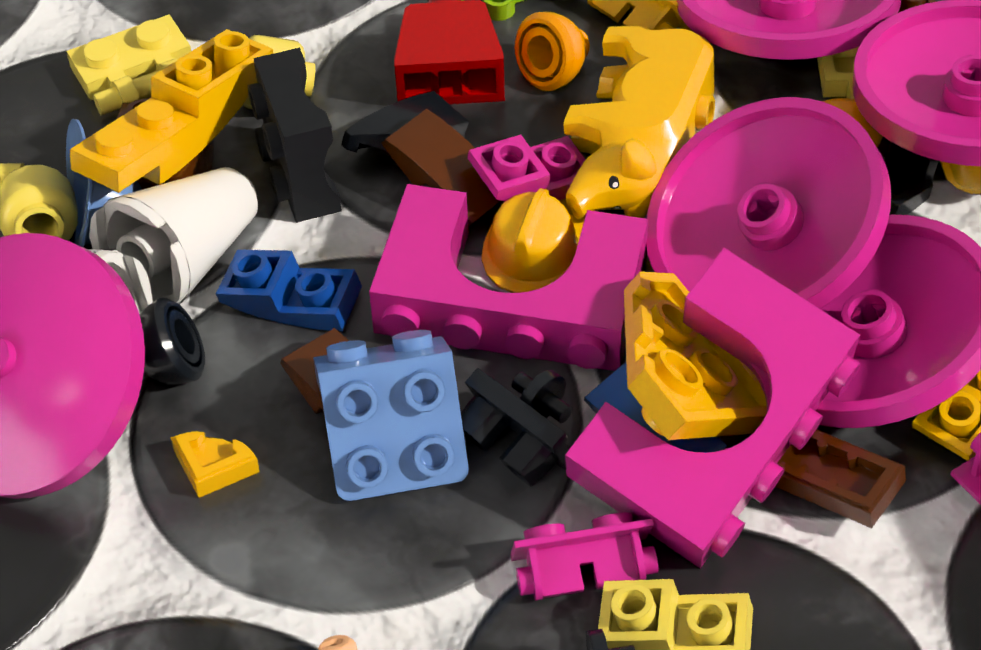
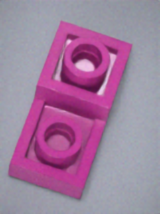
[468,134,586,201]

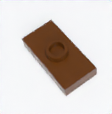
[775,429,906,529]

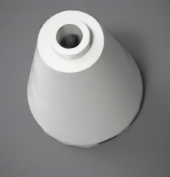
[89,167,258,304]

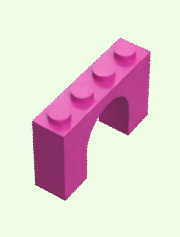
[369,184,648,371]
[565,248,861,569]

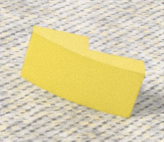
[598,579,753,650]

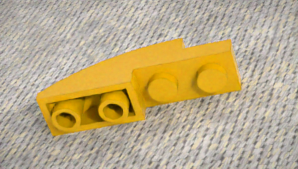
[70,29,273,193]

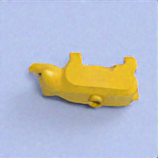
[563,26,715,219]

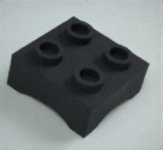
[248,47,342,223]

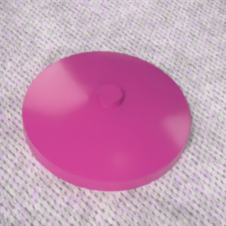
[677,0,902,60]
[852,0,981,166]
[646,97,891,309]
[816,215,981,428]
[0,233,145,499]

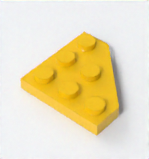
[624,272,767,440]

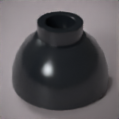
[139,297,205,384]

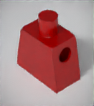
[394,0,505,105]

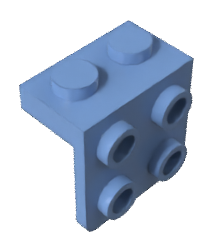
[313,330,469,501]

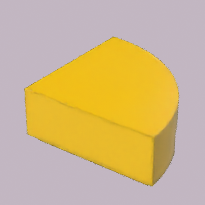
[171,431,260,498]

